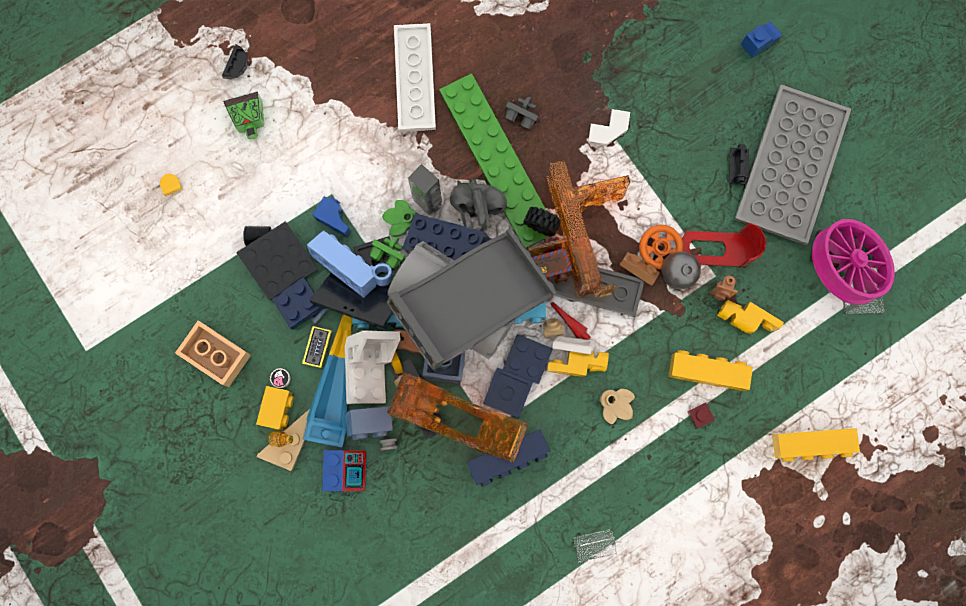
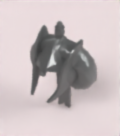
[450,178,507,231]

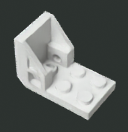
[345,331,400,404]

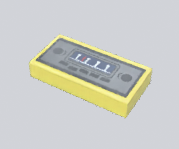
[302,326,332,368]

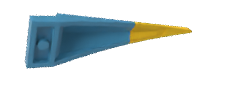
[303,315,352,447]

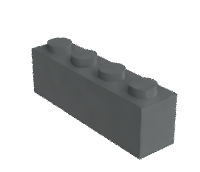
[408,164,442,215]

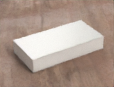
[553,336,595,354]

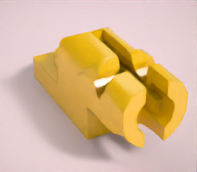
[717,300,784,334]
[546,351,609,377]

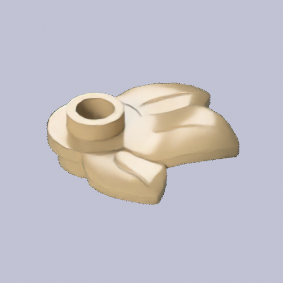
[600,389,635,425]

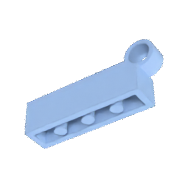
[307,230,393,298]

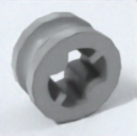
[379,438,398,451]

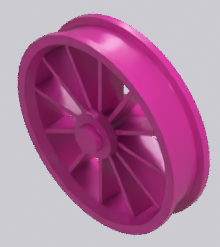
[812,219,895,305]

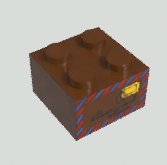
[531,248,572,284]

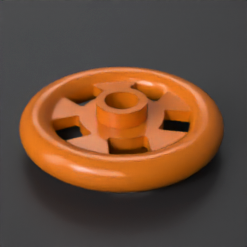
[639,224,683,270]

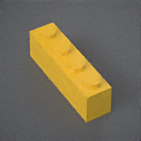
[668,350,753,391]
[772,428,860,462]

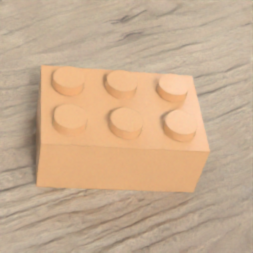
[175,321,251,387]

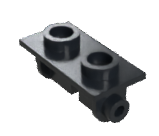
[729,144,749,185]

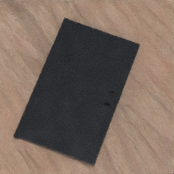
[310,272,393,328]

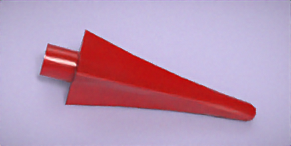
[551,302,591,340]

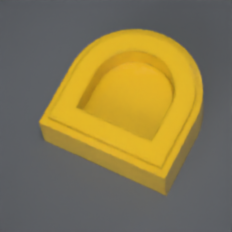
[160,174,183,196]
[391,351,403,375]

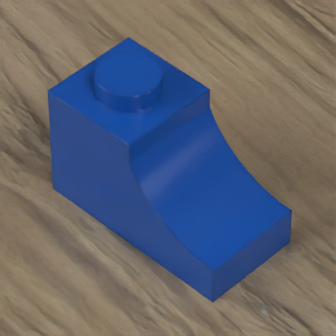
[741,21,782,58]
[312,196,351,238]

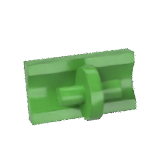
[370,236,405,271]

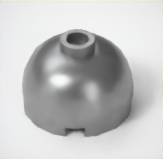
[661,251,701,289]

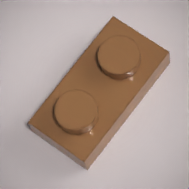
[620,252,660,286]

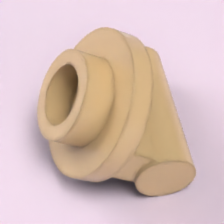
[543,318,564,338]

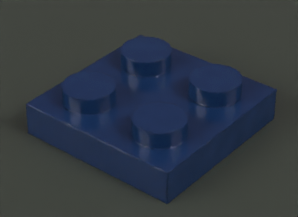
[272,277,324,330]
[503,334,553,385]
[483,368,533,418]

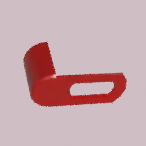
[682,223,766,268]

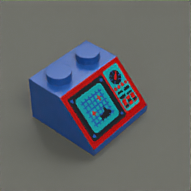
[322,450,366,491]

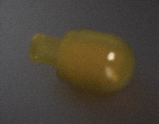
[267,431,293,447]

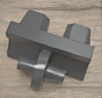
[505,96,540,129]

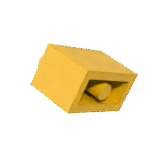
[256,386,294,430]

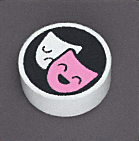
[270,368,291,388]

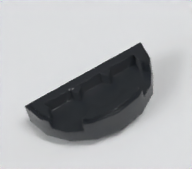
[222,44,248,80]

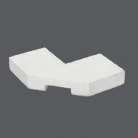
[588,109,630,146]

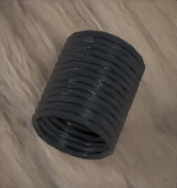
[243,226,272,246]

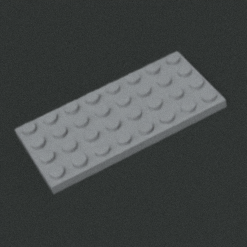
[734,85,851,246]

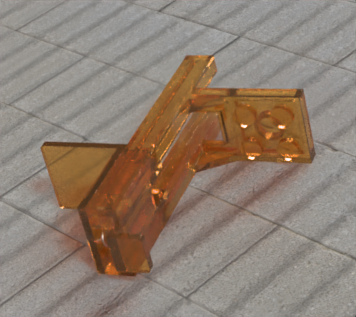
[527,160,631,298]
[387,372,528,463]

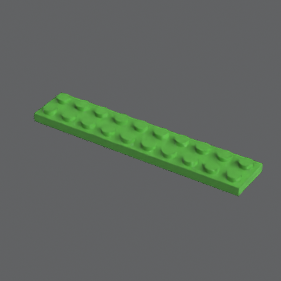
[439,74,558,248]

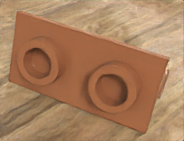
[709,276,738,301]

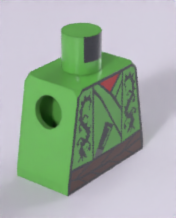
[223,91,264,139]

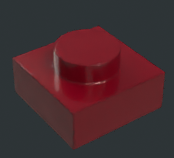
[687,403,715,429]

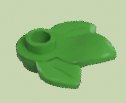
[382,200,417,236]

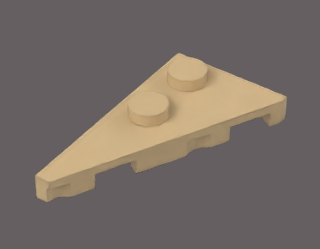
[257,409,310,471]

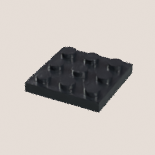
[236,221,318,300]

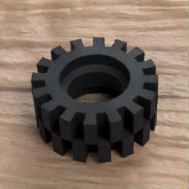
[523,207,561,237]

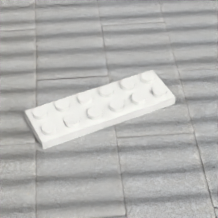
[394,23,436,132]

